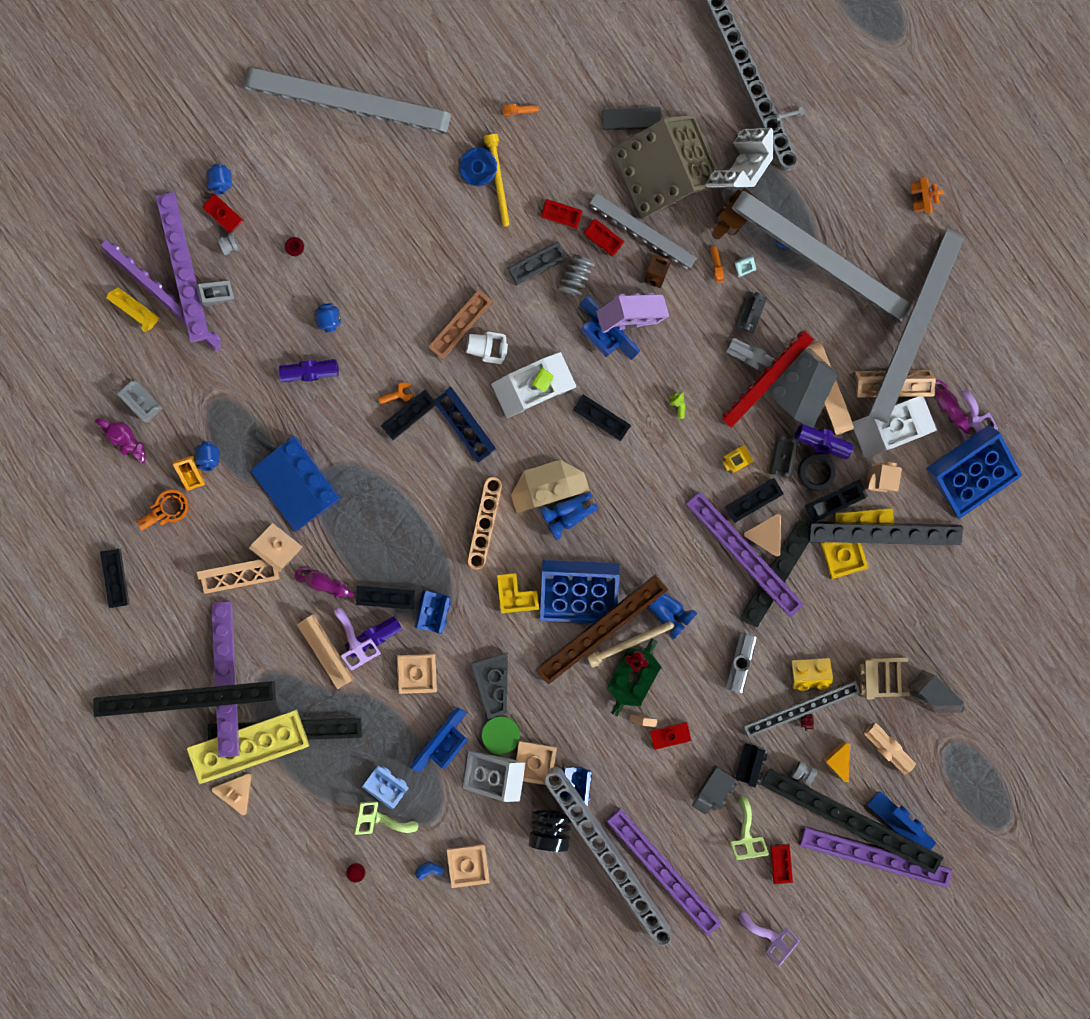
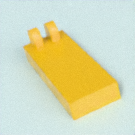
[106,287,160,332]

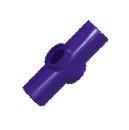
[279,359,339,382]
[794,423,854,460]
[344,616,403,659]

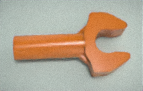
[502,104,539,116]
[710,246,724,283]
[378,382,415,404]

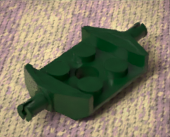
[607,638,662,717]

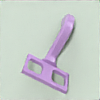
[959,389,998,441]
[334,607,381,671]
[738,912,800,966]

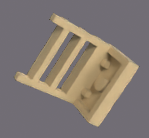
[859,657,909,699]

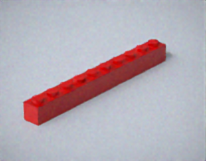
[722,329,815,428]

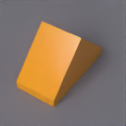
[172,456,205,491]
[823,741,850,782]

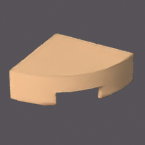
[630,714,657,727]

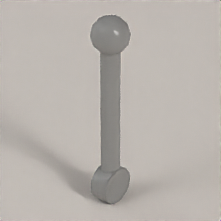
[774,107,804,121]

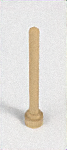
[587,622,674,668]

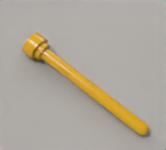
[483,134,509,227]

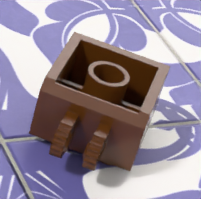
[711,187,760,240]

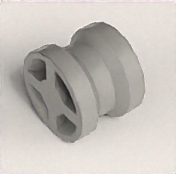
[218,232,240,256]

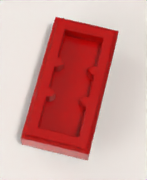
[202,193,244,233]
[540,199,583,230]
[583,218,625,257]
[650,722,692,750]
[770,843,793,884]

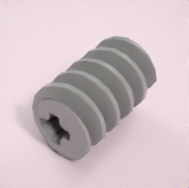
[558,254,594,297]

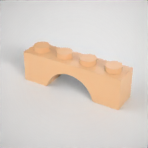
[865,462,902,493]

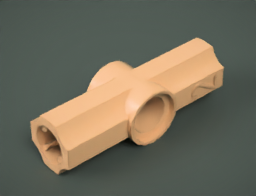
[863,722,916,775]

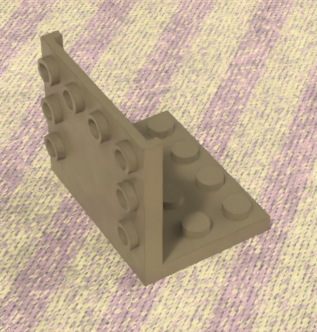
[612,114,719,219]

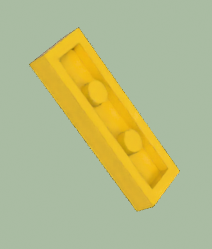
[834,508,894,523]

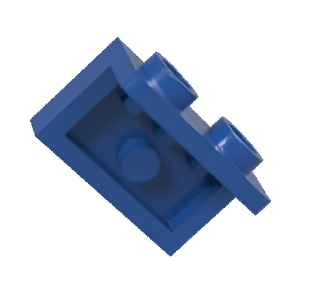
[414,590,451,634]
[558,766,592,806]

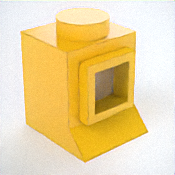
[722,445,754,473]

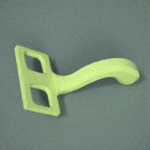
[730,795,769,860]
[354,801,418,835]

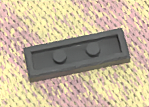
[603,107,661,130]
[508,242,567,286]

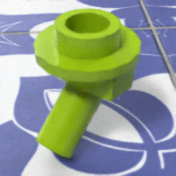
[669,391,685,419]

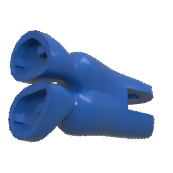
[539,491,599,540]
[648,593,698,640]

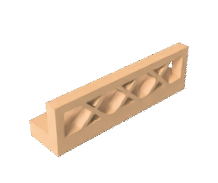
[854,370,936,398]
[197,559,280,594]
[297,614,355,689]

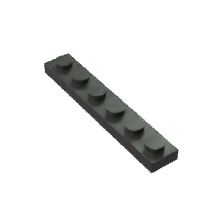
[740,519,810,628]

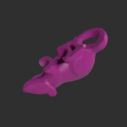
[935,380,970,434]
[95,418,145,463]
[295,567,354,597]

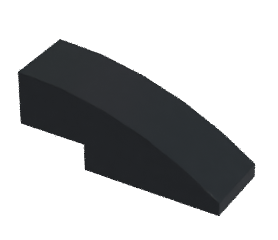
[805,479,868,521]

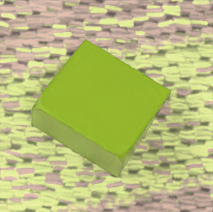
[532,368,554,392]

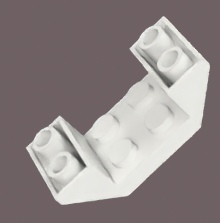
[705,128,773,187]
[491,352,576,419]
[852,397,937,458]

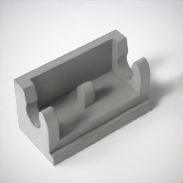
[117,380,163,423]

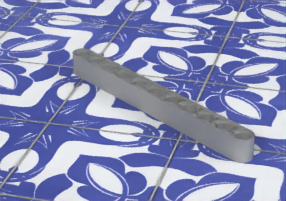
[703,0,797,171]
[244,68,451,134]
[732,191,912,322]
[868,228,965,423]
[545,767,671,946]

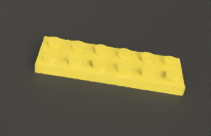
[187,709,310,784]

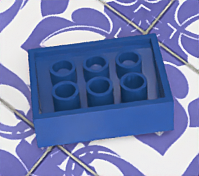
[926,425,1022,519]
[251,436,342,532]
[540,560,619,623]

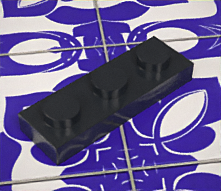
[381,389,438,441]
[573,394,631,441]
[724,478,784,523]
[100,548,130,608]
[356,586,415,610]

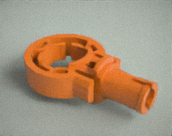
[136,490,189,531]

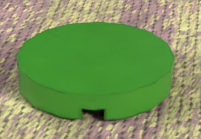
[482,716,520,755]

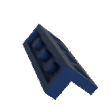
[435,387,497,463]

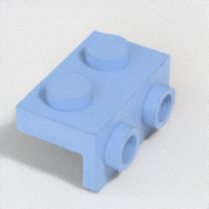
[362,766,409,810]

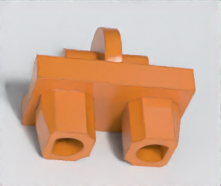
[911,177,944,214]

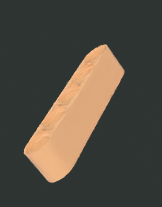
[806,342,854,436]
[468,477,502,570]

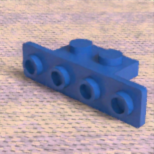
[580,296,640,360]
[410,707,469,772]
[867,791,936,850]

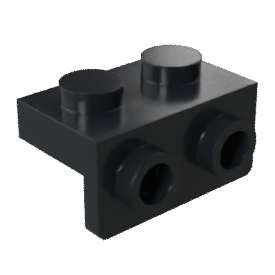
[735,743,767,788]

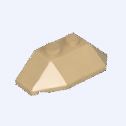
[511,460,590,513]

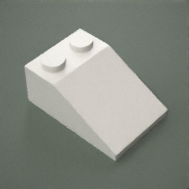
[463,751,526,802]

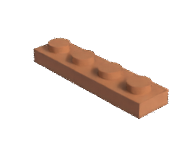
[429,290,493,360]

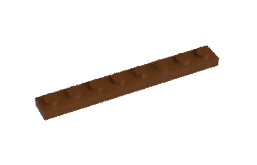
[536,574,668,685]

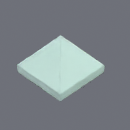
[735,255,756,277]

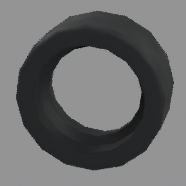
[798,454,836,491]

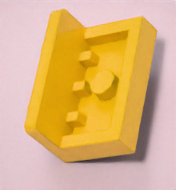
[791,658,833,691]

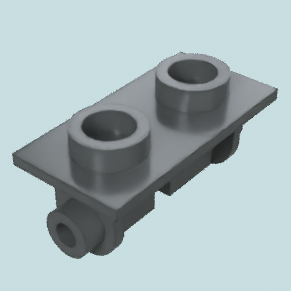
[736,291,767,334]

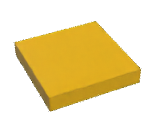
[820,542,869,579]

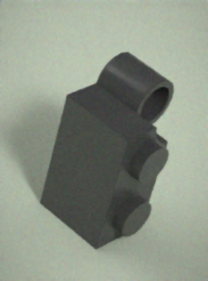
[692,765,737,815]

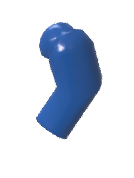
[415,862,444,880]

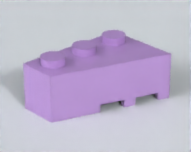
[596,293,669,333]

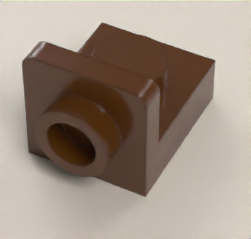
[644,254,672,288]

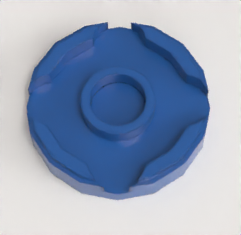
[459,148,497,186]

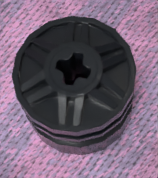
[529,810,571,852]

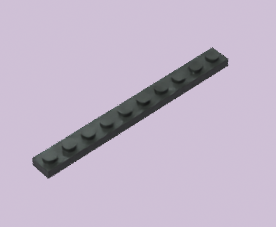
[93,681,276,717]
[761,767,944,875]

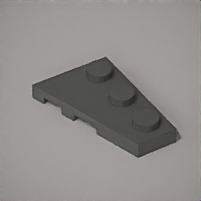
[471,652,508,719]

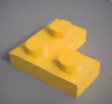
[497,573,539,613]

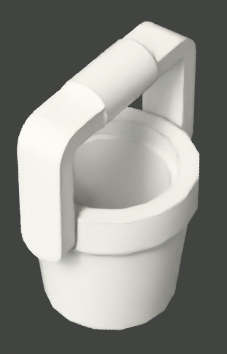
[466,332,508,364]

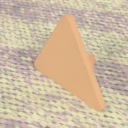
[744,514,781,556]
[212,773,252,815]

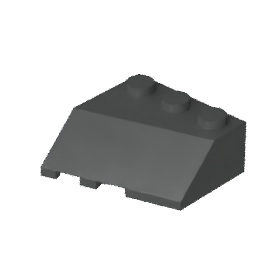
[766,348,838,428]
[908,670,965,713]

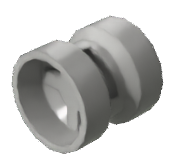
[791,760,817,786]

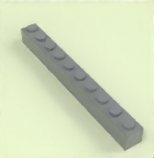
[590,193,697,270]
[743,681,860,738]

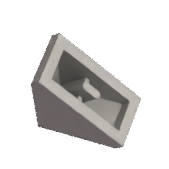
[196,281,234,307]

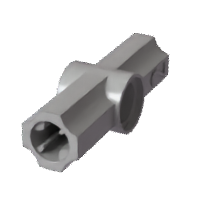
[725,338,775,372]
[725,633,757,693]

